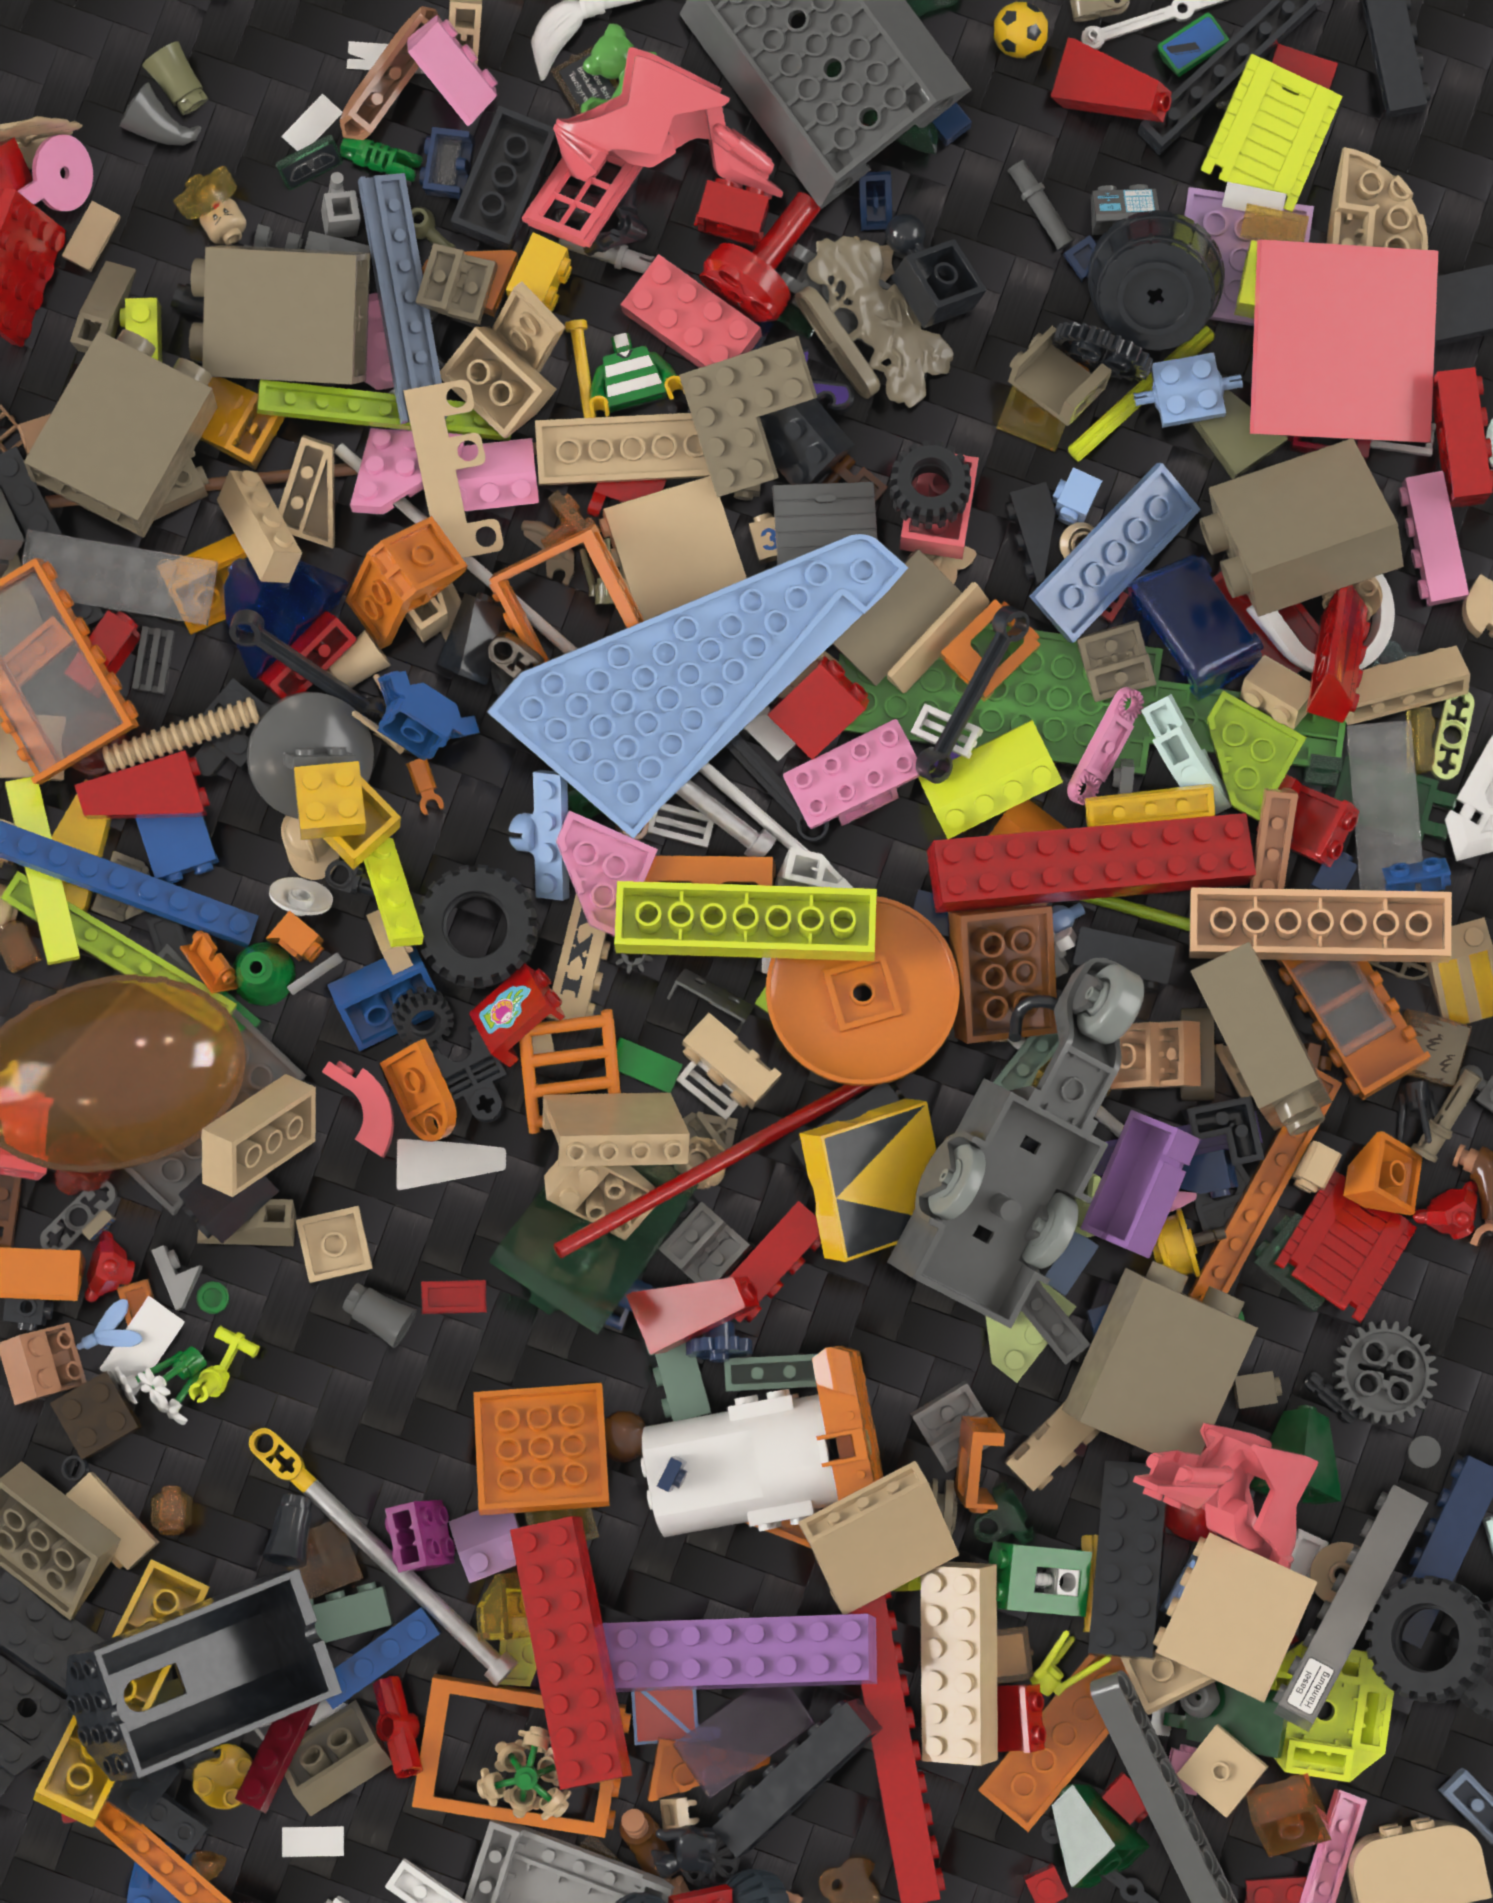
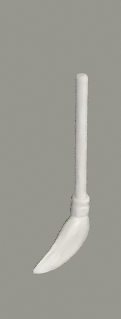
[531,0,643,81]

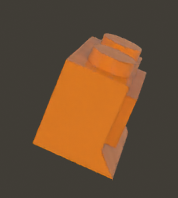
[266,911,324,963]

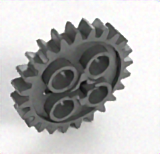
[1332,1320,1438,1426]

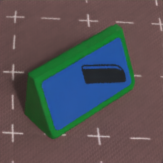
[1158,12,1229,77]

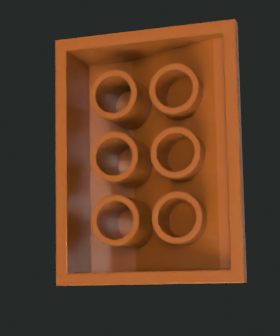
[948,906,1058,1044]

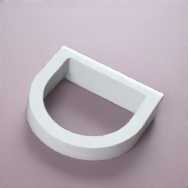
[1246,574,1395,673]

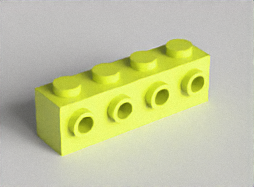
[120,298,162,362]

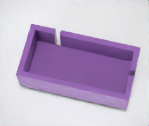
[1080,1110,1200,1259]

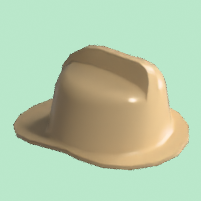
[281,815,339,880]

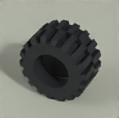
[890,440,971,529]

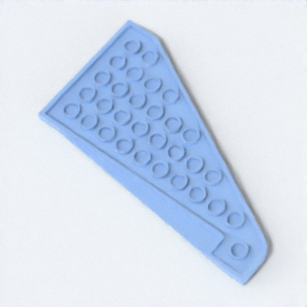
[487,534,908,839]

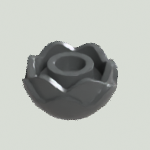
[1180,1682,1220,1718]

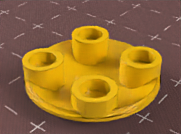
[193,1744,253,1810]

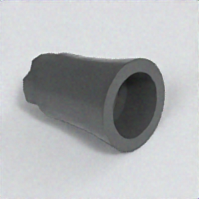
[342,1283,417,1348]

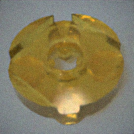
[174,166,237,219]

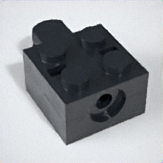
[191,678,269,778]

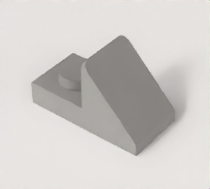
[151,1245,203,1311]

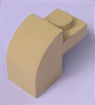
[1462,574,1493,638]

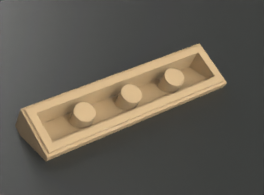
[887,582,989,693]

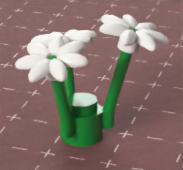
[115,1346,207,1425]

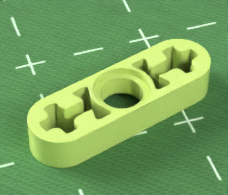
[1430,692,1475,781]

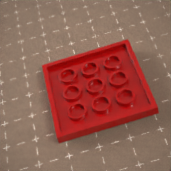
[0,187,66,347]

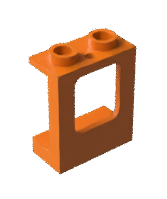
[940,599,1040,702]
[954,1416,1005,1513]

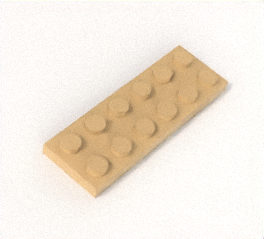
[535,413,710,486]

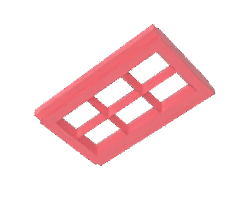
[522,151,643,248]

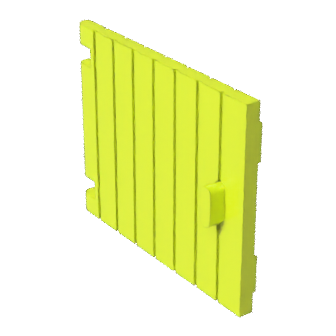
[1201,54,1343,213]

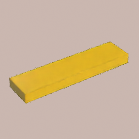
[1085,784,1215,827]

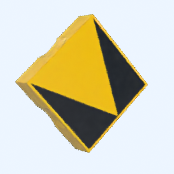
[800,1099,936,1262]

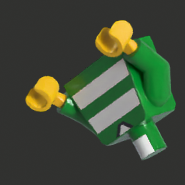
[589,333,685,418]

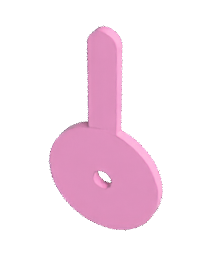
[18,134,93,211]

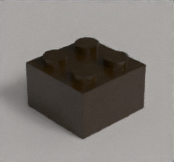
[50,1371,143,1460]

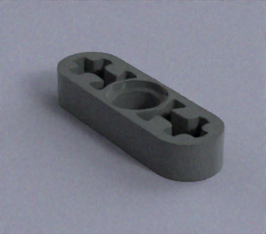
[40,1180,117,1250]

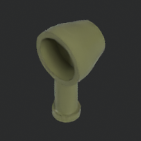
[411,207,456,248]

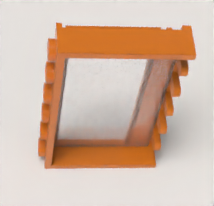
[0,558,139,784]

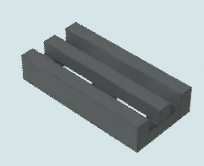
[132,626,175,695]

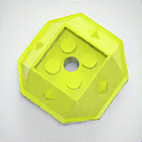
[1271,1641,1394,1782]

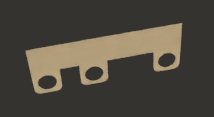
[403,379,504,558]

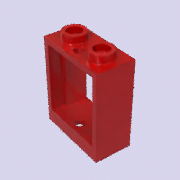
[64,610,141,700]

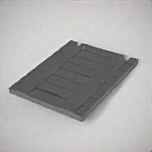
[772,482,878,565]

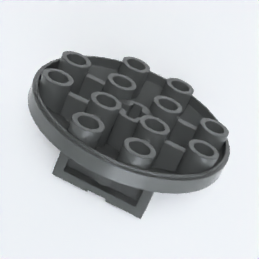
[247,692,374,819]

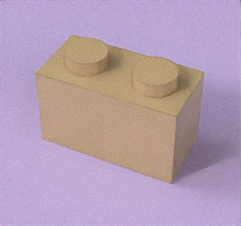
[1240,655,1311,730]

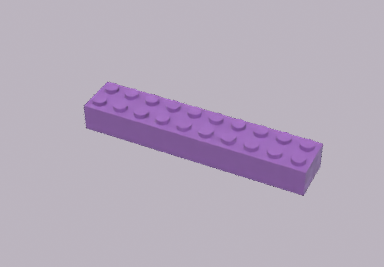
[603,1614,877,1692]

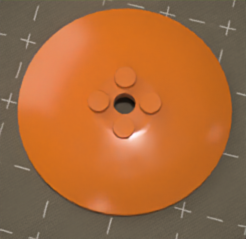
[766,896,960,1086]

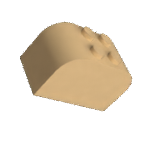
[1346,1817,1492,1903]

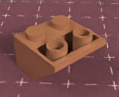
[0,1323,87,1405]

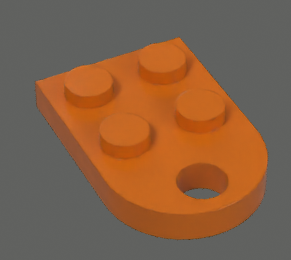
[380,1039,457,1142]

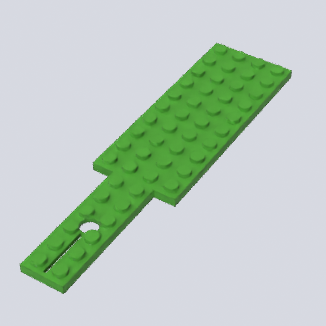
[839,624,1346,776]

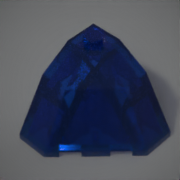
[224,557,349,680]

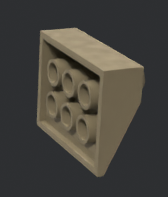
[0,1461,121,1621]

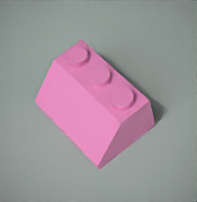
[407,15,498,126]
[456,438,540,511]

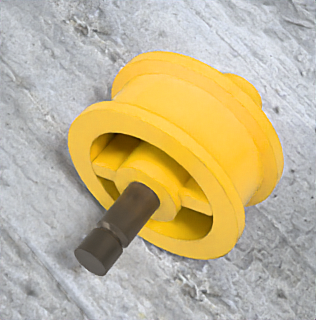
[1153,1208,1227,1277]

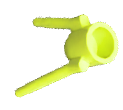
[1030,1630,1111,1697]

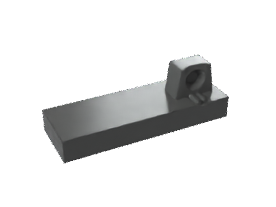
[1021,1280,1091,1365]

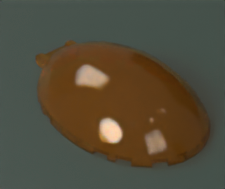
[0,974,246,1172]

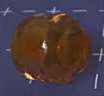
[150,1486,193,1535]

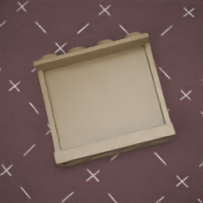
[599,476,747,620]
[542,1093,690,1167]
[798,1461,959,1615]
[1153,1532,1318,1703]

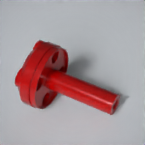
[699,192,820,323]

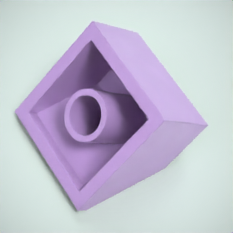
[449,1510,520,1583]

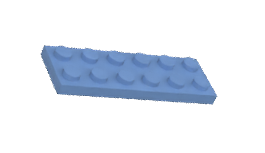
[1029,463,1201,643]

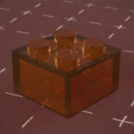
[1246,1773,1332,1858]

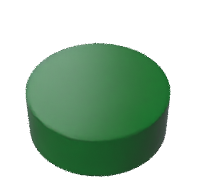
[196,1282,230,1314]

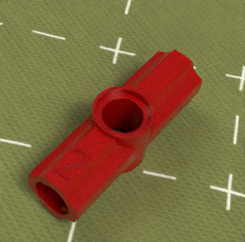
[373,1676,423,1778]

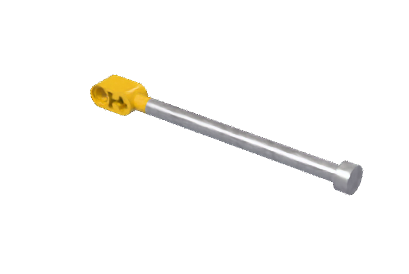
[249,1428,518,1686]

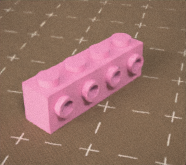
[1398,471,1469,607]

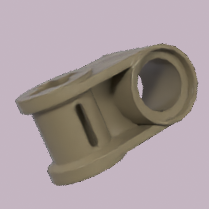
[1070,0,1130,22]

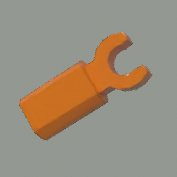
[406,759,444,816]

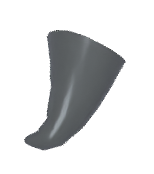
[119,82,202,146]

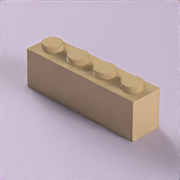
[217,470,302,583]
[1345,645,1470,726]

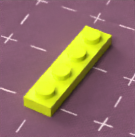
[364,838,424,947]

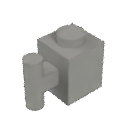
[321,172,360,238]

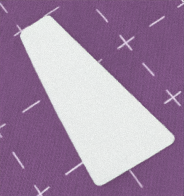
[397,1139,506,1190]

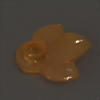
[819,1858,880,1903]

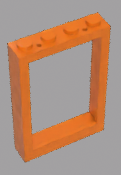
[412,1674,631,1838]

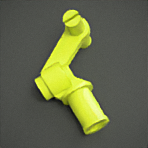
[189,1325,260,1403]

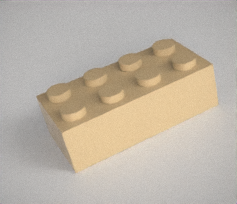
[201,1074,316,1197]

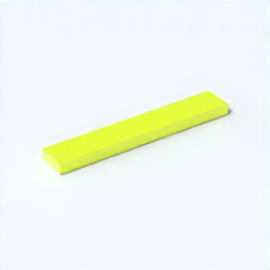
[5,776,80,965]

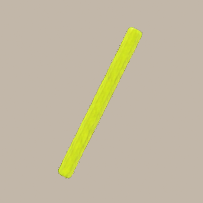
[1068,325,1215,461]

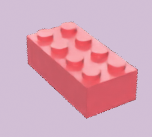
[621,254,762,368]

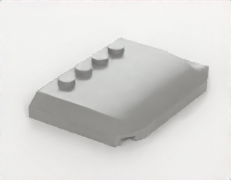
[464,1820,674,1903]

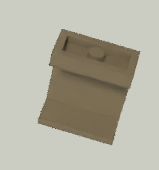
[1008,326,1112,426]

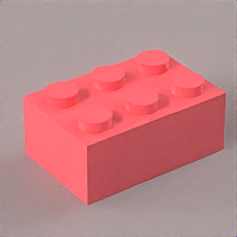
[900,454,979,560]

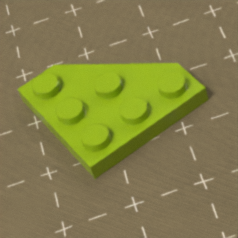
[1206,691,1307,822]

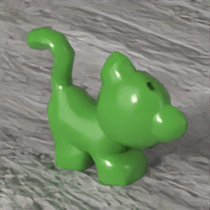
[580,23,657,114]

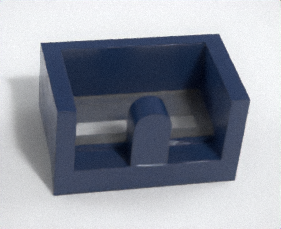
[419,127,476,200]

